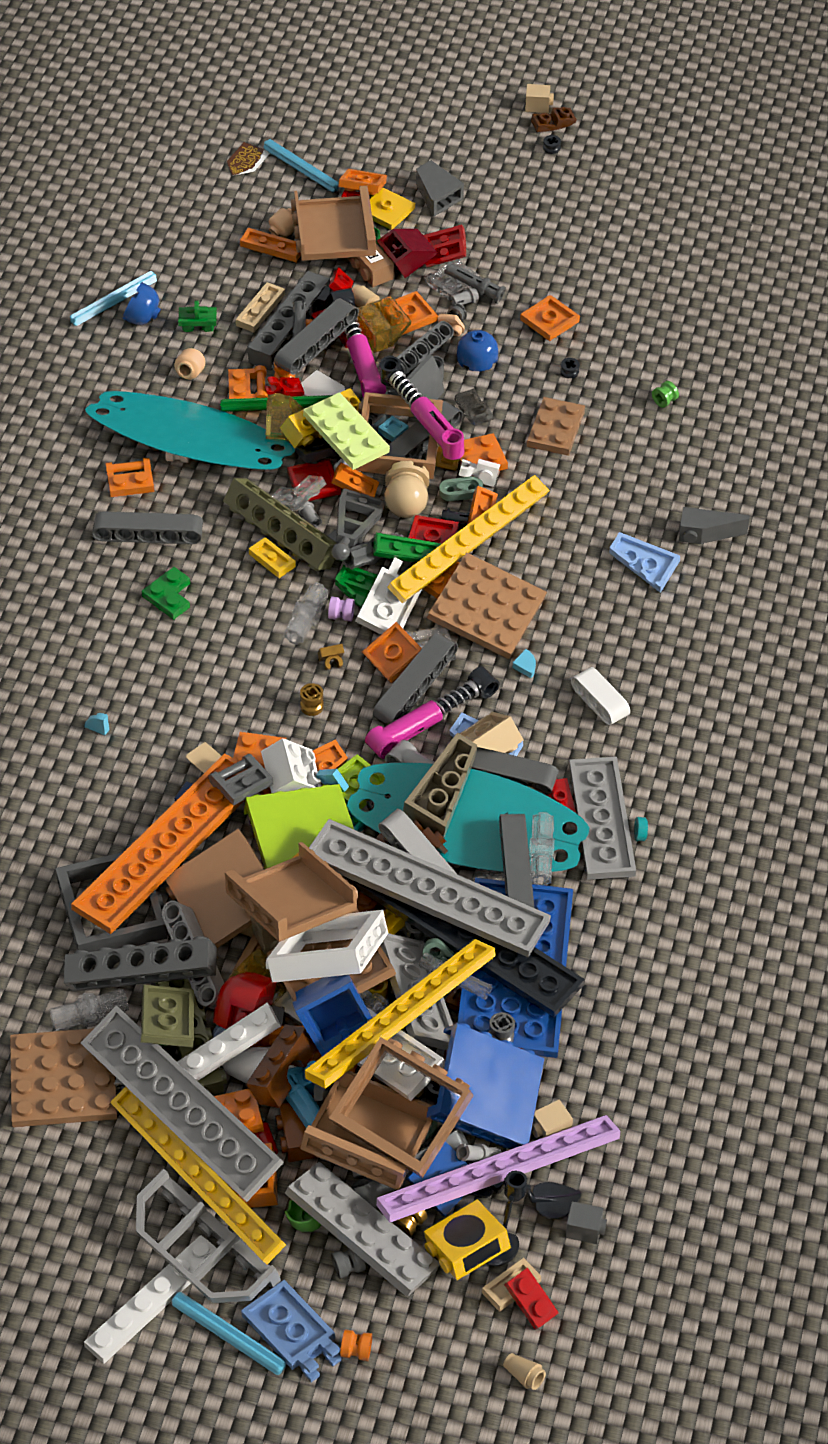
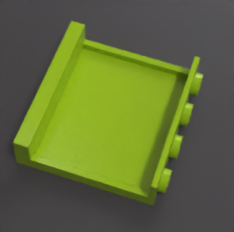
[244,784,354,869]

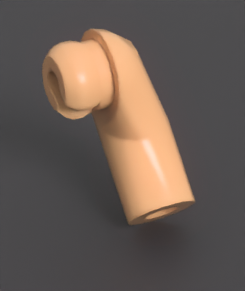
[438,314,465,337]

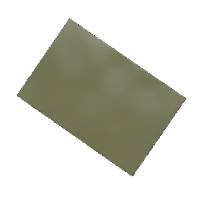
[141,985,194,1047]

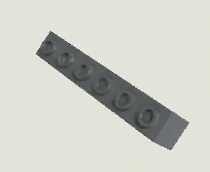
[246,271,330,371]
[64,936,217,992]

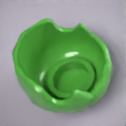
[285,1200,322,1232]

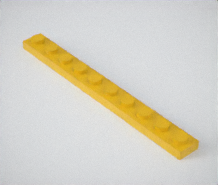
[387,475,550,604]
[305,939,495,1089]
[110,1086,286,1265]

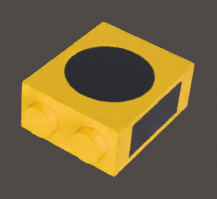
[424,1199,511,1280]

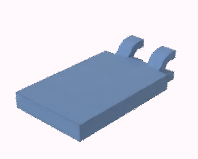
[241,1280,342,1382]

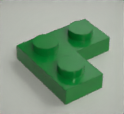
[141,567,190,620]

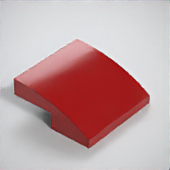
[423,225,466,267]

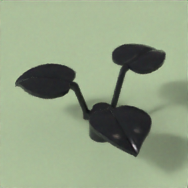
[466,1161,582,1266]

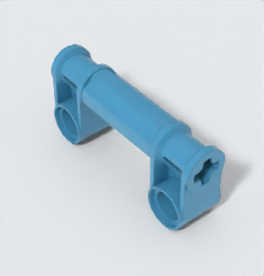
[285,1061,330,1162]

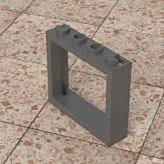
[55,852,167,952]

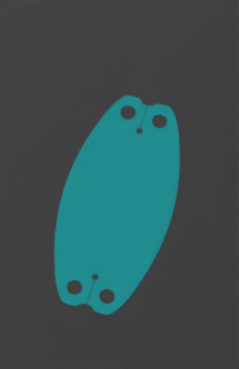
[85,391,295,469]
[347,763,590,872]

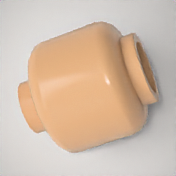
[269,208,297,238]
[174,348,205,380]

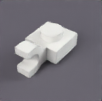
[459,459,500,487]

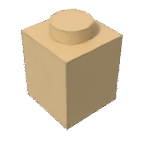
[525,84,554,113]
[531,1099,573,1139]

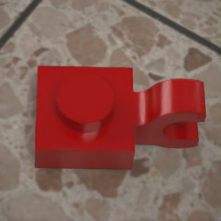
[264,377,304,397]

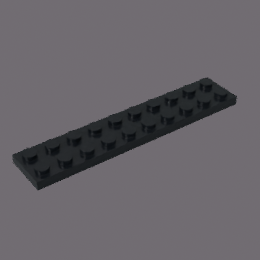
[354,881,585,1018]

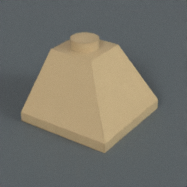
[459,712,524,753]

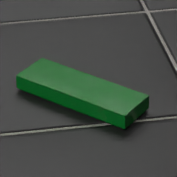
[373,532,441,563]

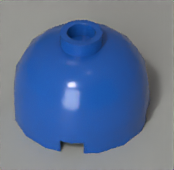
[122,282,161,325]
[457,330,498,371]

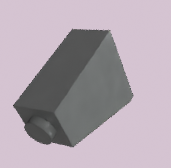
[416,160,464,217]

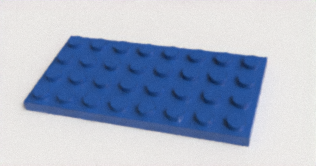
[458,878,573,1058]

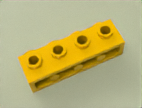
[280,388,361,448]

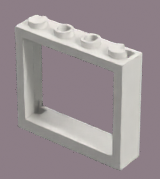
[266,910,388,982]

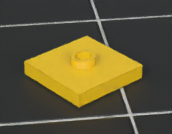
[370,188,415,230]

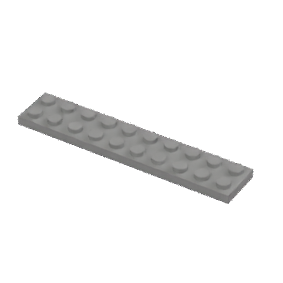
[309,819,551,957]
[81,1005,284,1202]

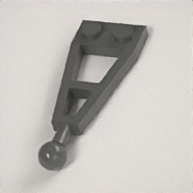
[332,488,386,561]

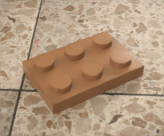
[527,397,585,456]

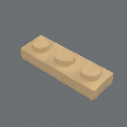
[236,282,285,332]

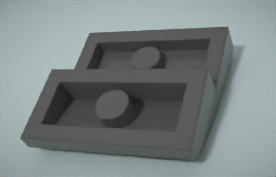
[406,354,444,400]

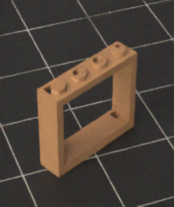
[355,392,443,479]
[329,1037,473,1178]

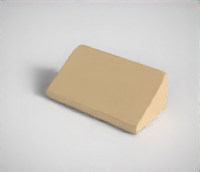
[185,742,221,773]

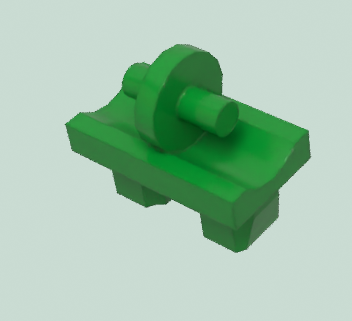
[178,300,217,332]

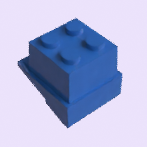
[292,975,372,1057]

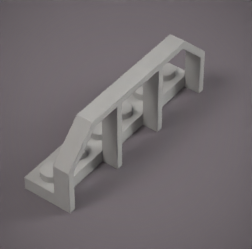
[136,1169,281,1303]

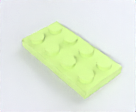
[303,392,390,470]

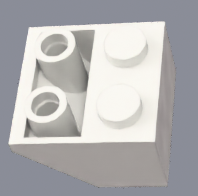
[261,738,321,793]

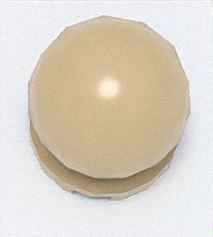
[384,461,429,518]

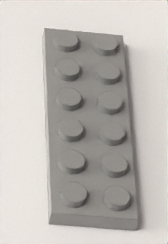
[569,757,636,880]
[380,933,453,1050]
[285,1162,440,1297]

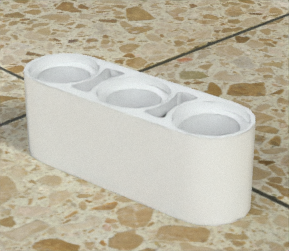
[571,667,630,725]

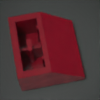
[377,229,438,278]

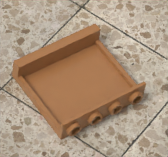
[291,186,376,261]
[165,829,265,958]
[225,842,358,942]
[300,1071,433,1190]

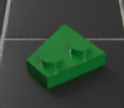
[335,565,378,609]

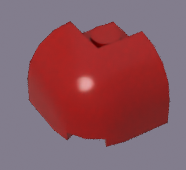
[213,972,276,1029]

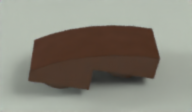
[531,107,577,132]
[412,819,448,854]

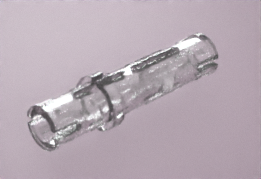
[419,952,492,1000]

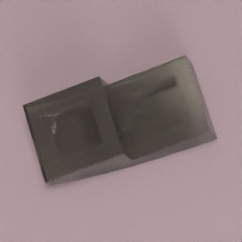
[454,388,494,426]

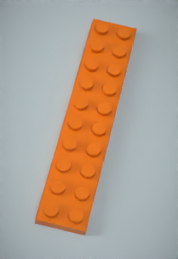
[71,753,247,934]

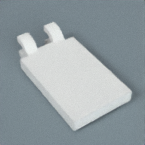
[355,558,422,634]

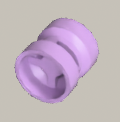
[328,597,355,622]

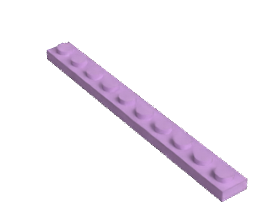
[377,1115,620,1223]

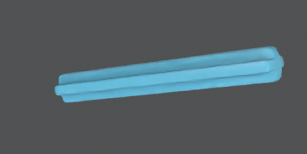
[263,139,339,193]
[70,271,157,326]
[172,1292,286,1375]

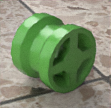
[652,381,679,408]

